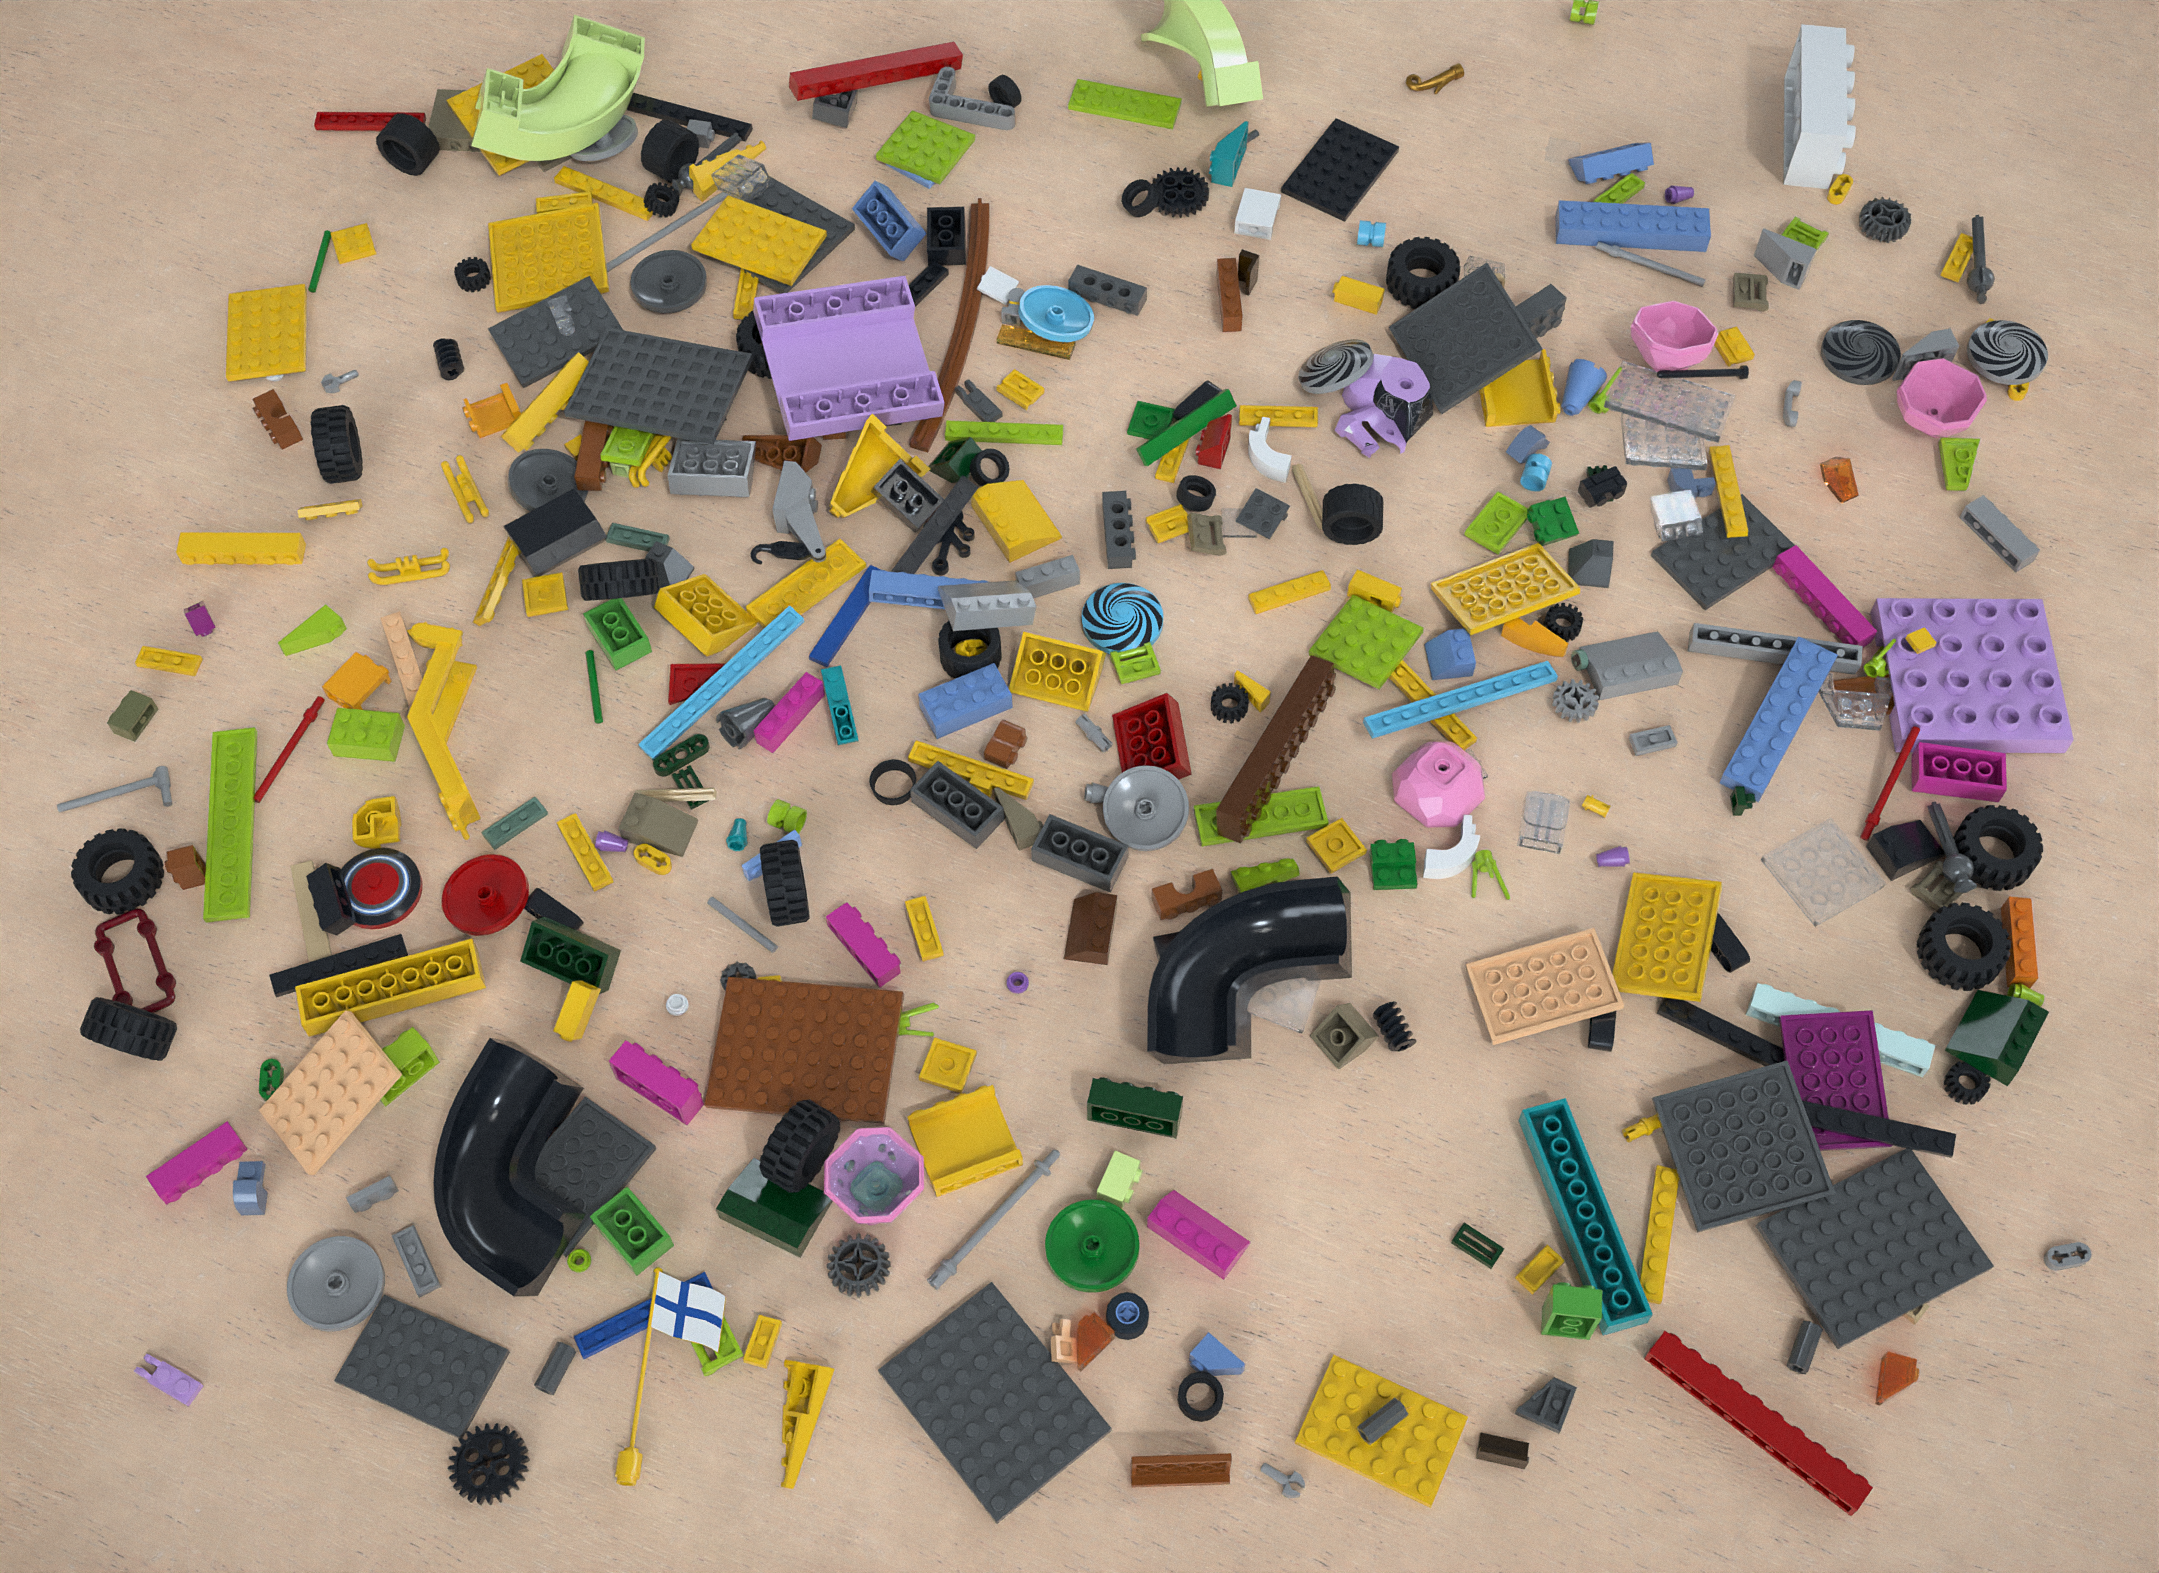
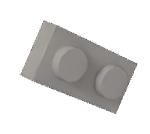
[1629,725,1678,756]
[346,1176,399,1213]

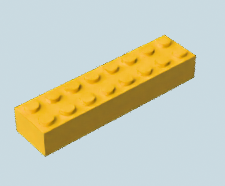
[295,939,486,1037]

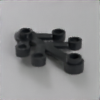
[923,511,975,576]

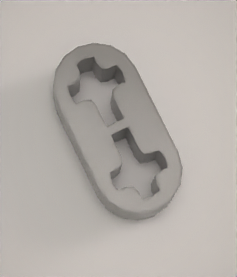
[2044,1242,2092,1271]

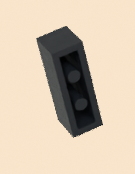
[306,863,357,935]

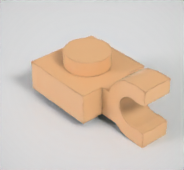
[1051,1319,1077,1364]

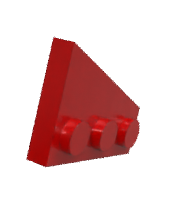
[668,663,726,705]

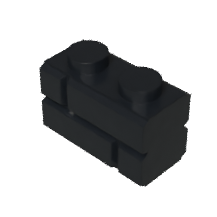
[1578,466,1627,508]

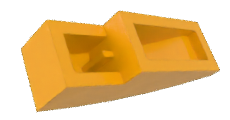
[1501,617,1569,657]

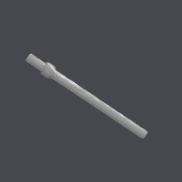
[1596,241,1706,287]

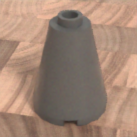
[716,698,775,749]

